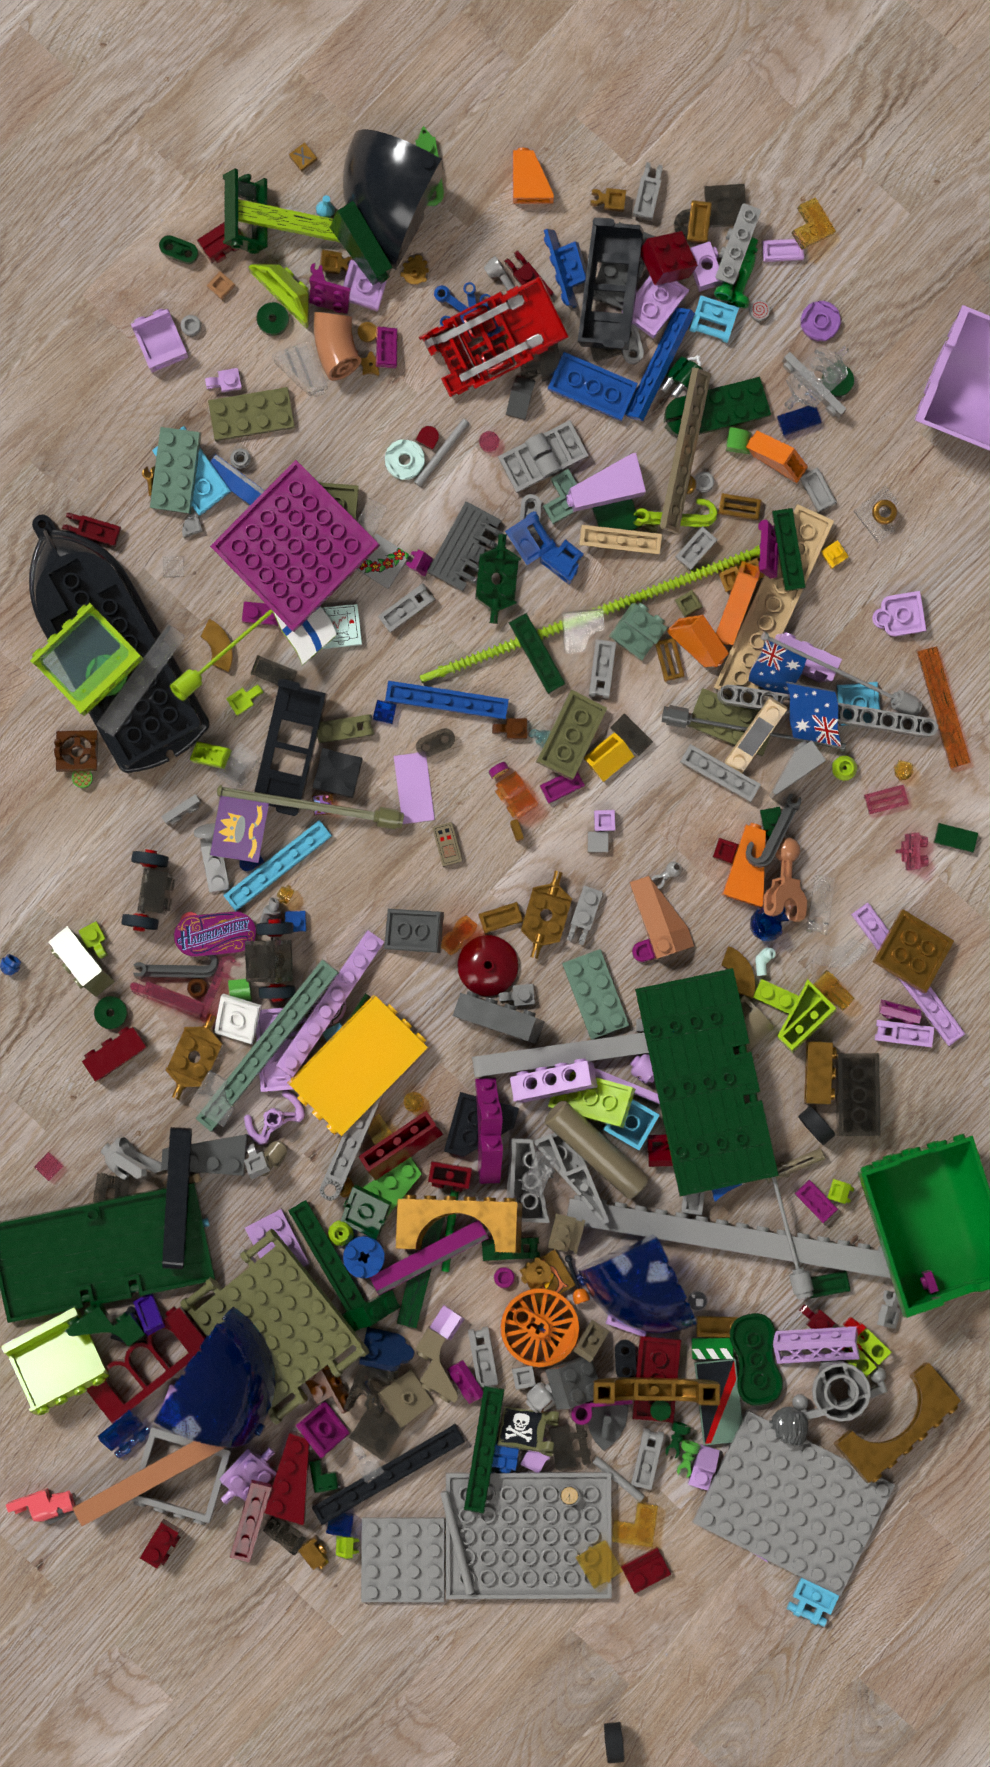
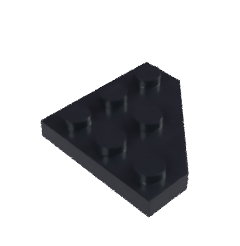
[444,1092,519,1157]

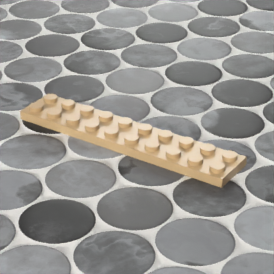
[714,504,834,703]

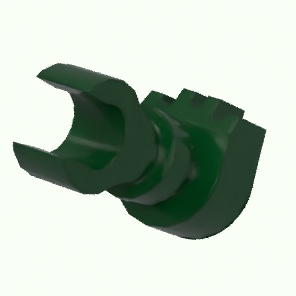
[665,1421,691,1459]

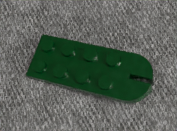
[663,377,771,437]

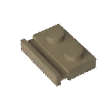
[548,1213,585,1254]

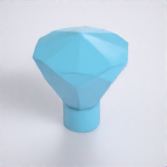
[316,195,335,218]

